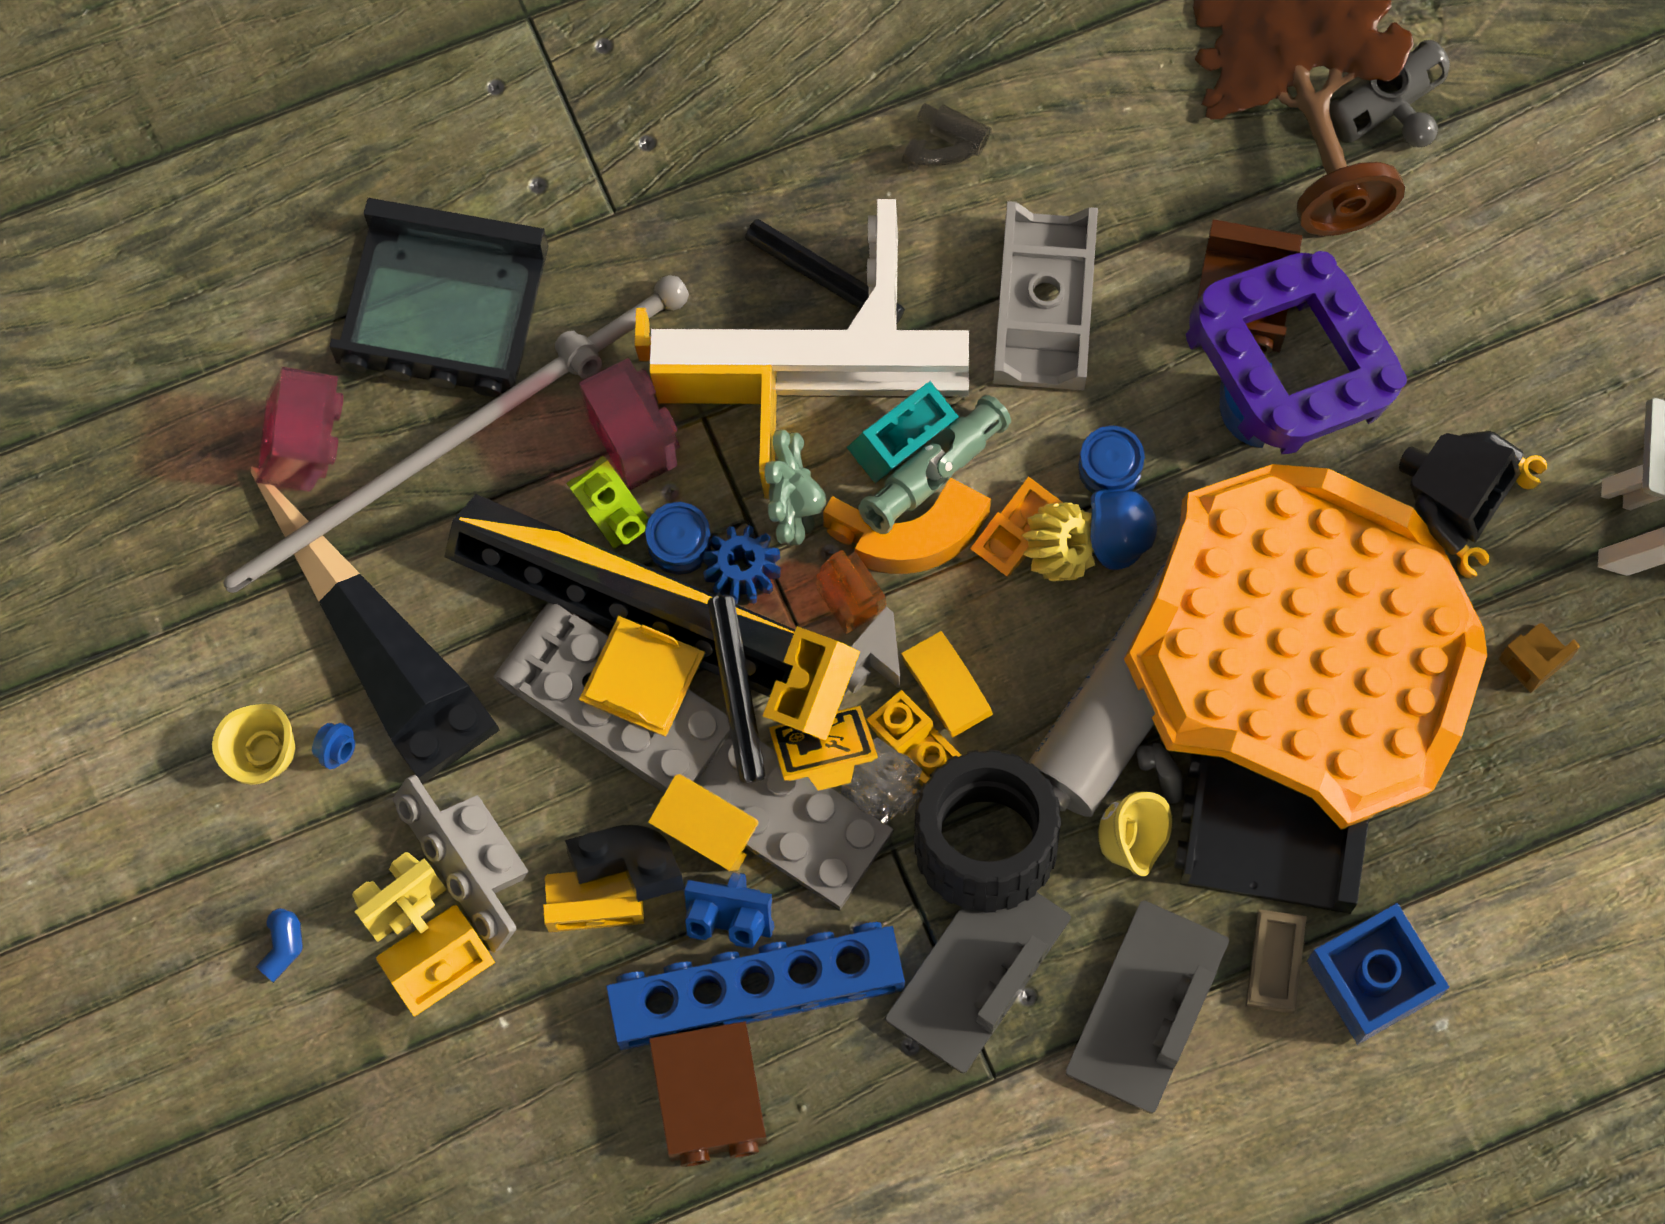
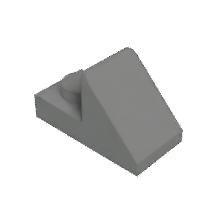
[844,607,900,695]

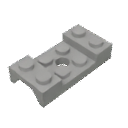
[993,201,1098,391]

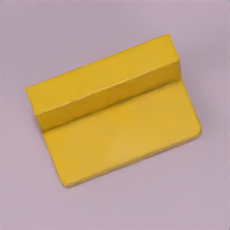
[648,774,758,871]
[543,872,644,932]
[376,905,495,1017]

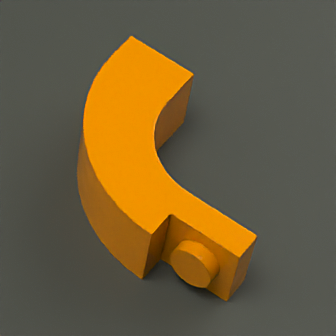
[823,478,991,574]

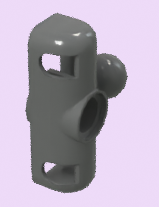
[1329,40,1450,148]

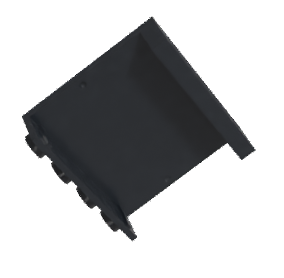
[1174,753,1369,914]

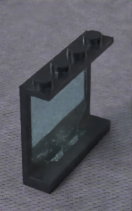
[329,198,549,397]

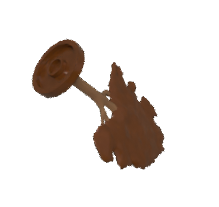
[1193,0,1414,236]

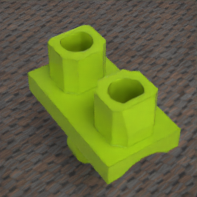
[566,456,649,549]

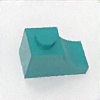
[847,381,959,483]

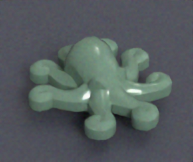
[765,430,827,546]

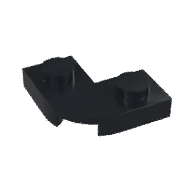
[565,825,684,902]

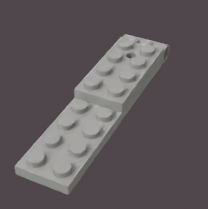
[493,602,893,910]

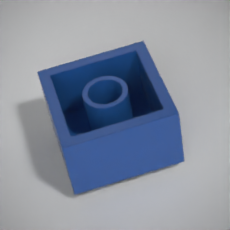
[1307,903,1450,1045]

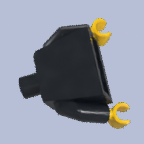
[1399,431,1547,579]

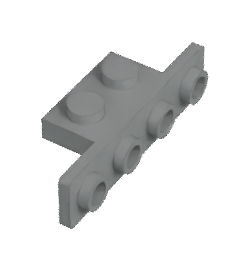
[393,775,529,952]

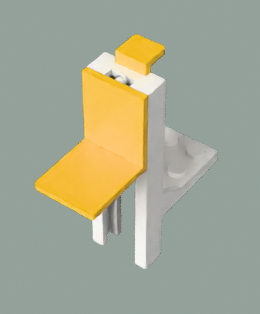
[635,199,969,499]

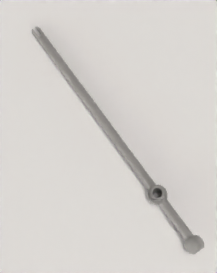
[223,275,689,593]

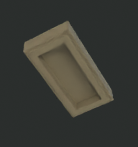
[1246,909,1307,1014]

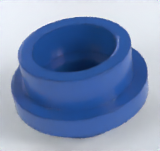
[312,723,355,769]

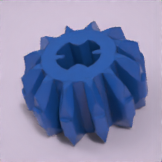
[703,525,781,604]

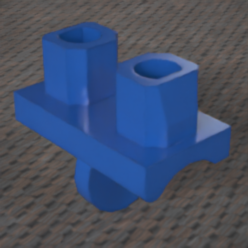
[684,872,775,949]

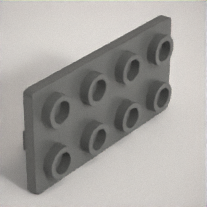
[886,892,1071,1074]
[1065,900,1229,1114]

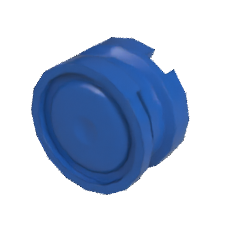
[1078,425,1145,493]
[645,502,712,575]

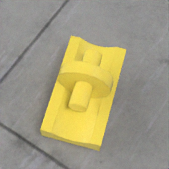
[352,852,447,942]

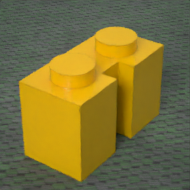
[763,626,860,741]

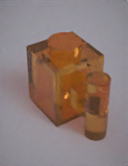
[816,550,886,634]

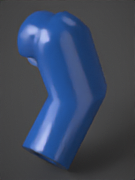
[256,908,303,983]

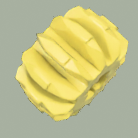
[1021,502,1095,581]

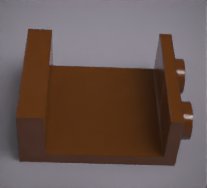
[1196,219,1303,354]
[649,1021,767,1167]

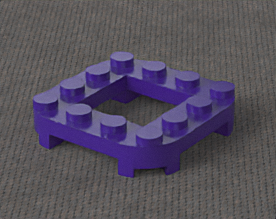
[1185,251,1407,454]

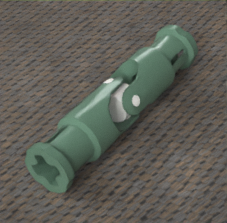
[858,395,1011,534]

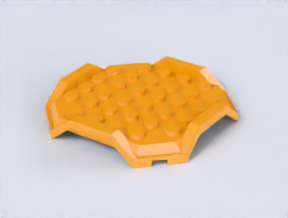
[1124,464,1487,829]

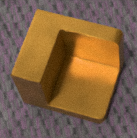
[1499,623,1581,693]

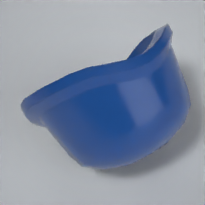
[1090,490,1157,570]

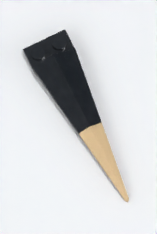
[251,466,500,784]

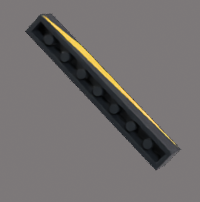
[444,494,795,697]

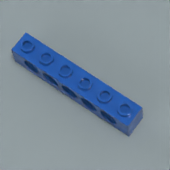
[606,922,905,1050]

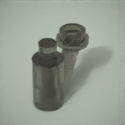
[902,103,992,172]

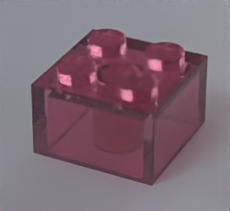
[579,358,680,491]
[256,367,343,492]

